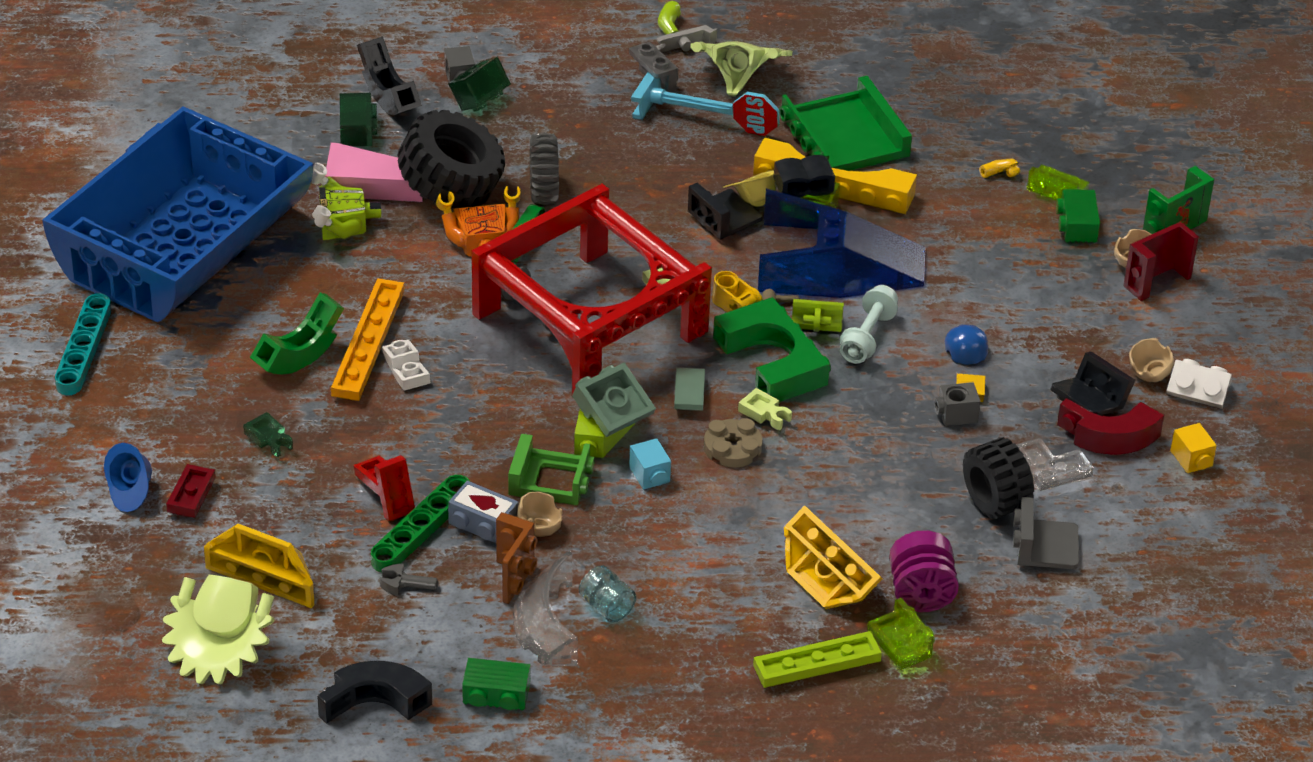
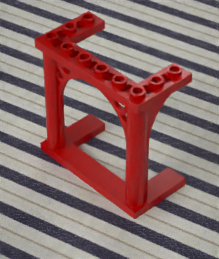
[471,183,712,398]

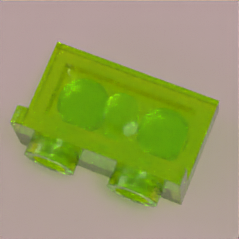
[867,598,935,670]

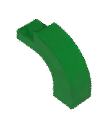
[250,292,345,375]

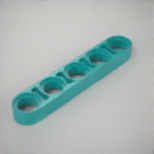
[55,293,111,395]

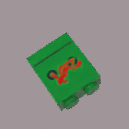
[1143,166,1214,234]

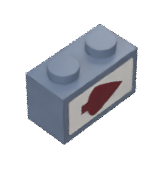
[448,481,519,543]

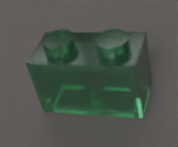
[448,56,511,112]
[340,93,377,146]

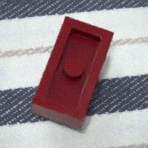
[166,464,216,518]

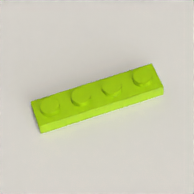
[753,631,882,688]

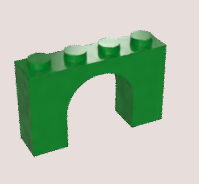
[713,297,831,402]

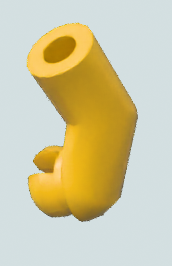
[979,158,1021,178]

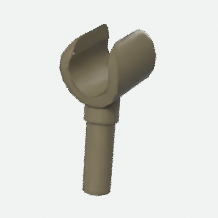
[762,289,799,303]

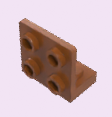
[496,512,537,604]

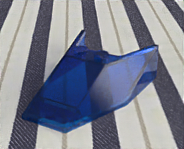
[758,188,926,298]

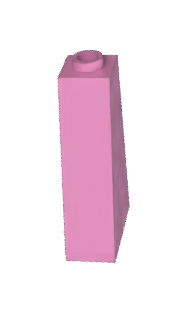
[325,143,423,202]

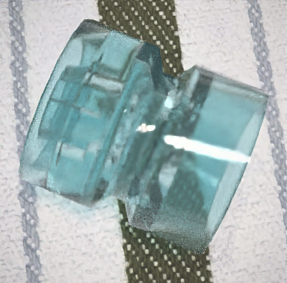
[579,565,636,623]

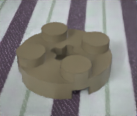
[704,418,762,468]

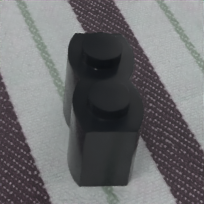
[773,155,835,199]

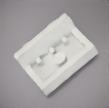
[1167,359,1232,409]

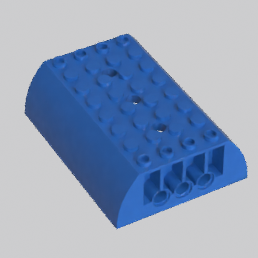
[42,106,313,323]

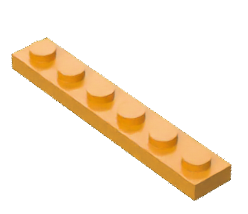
[331,278,405,401]

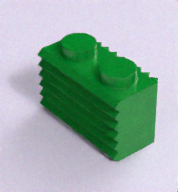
[1056,189,1100,243]
[462,658,531,711]

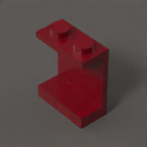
[1123,222,1199,301]

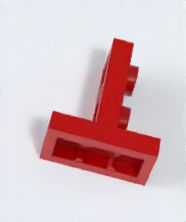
[353,455,415,522]

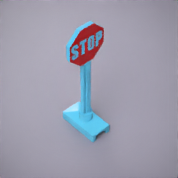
[631,72,780,136]

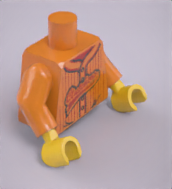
[436,186,521,256]

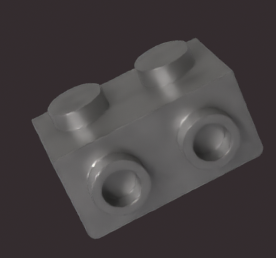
[629,42,678,93]

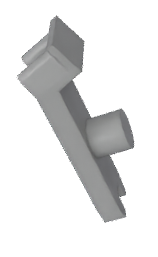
[656,25,717,52]

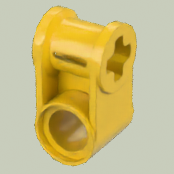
[712,271,763,312]

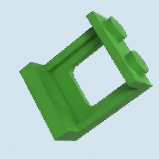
[508,434,595,505]

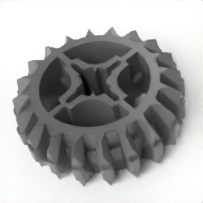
[529,132,559,205]

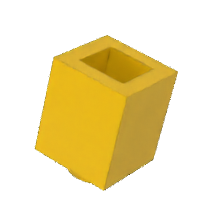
[1170,423,1217,473]

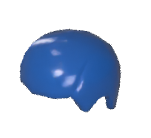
[945,325,988,365]

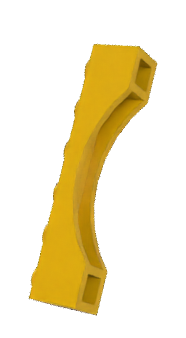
[753,138,917,214]

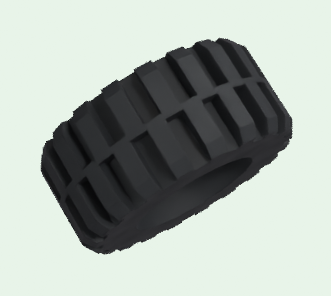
[397,110,506,210]

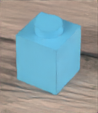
[629,438,671,490]

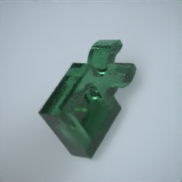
[243,412,293,457]

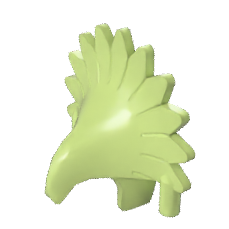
[690,41,793,97]
[162,575,274,685]

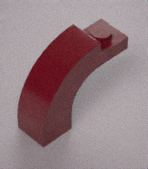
[1057,398,1164,455]

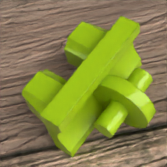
[792,299,844,332]

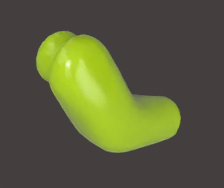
[657,1,681,35]

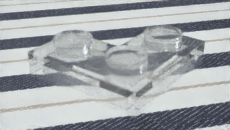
[1016,438,1094,491]

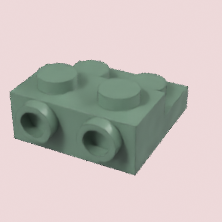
[572,362,656,437]

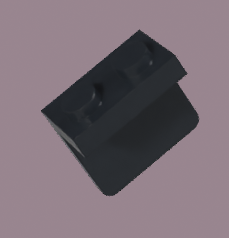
[1050,351,1135,415]

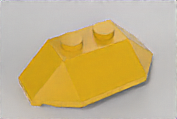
[784,505,883,609]
[204,524,315,608]

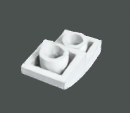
[382,340,430,391]

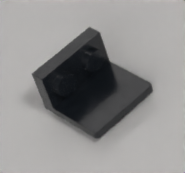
[688,182,762,240]

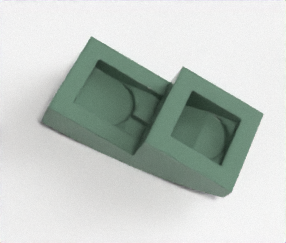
[674,367,705,410]

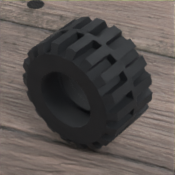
[963,437,1034,519]

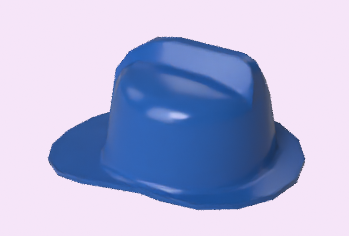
[104,443,152,512]

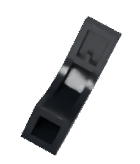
[357,36,422,115]
[317,661,432,724]

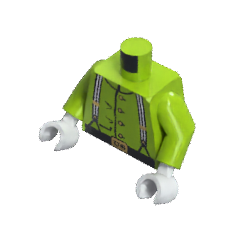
[311,163,381,240]

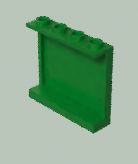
[779,75,912,171]

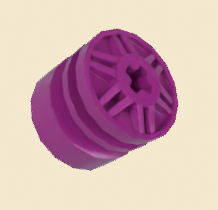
[889,530,959,612]

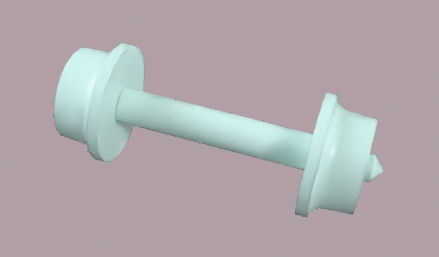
[840,285,898,364]

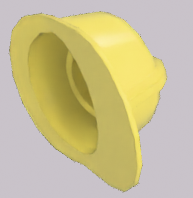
[723,170,776,207]

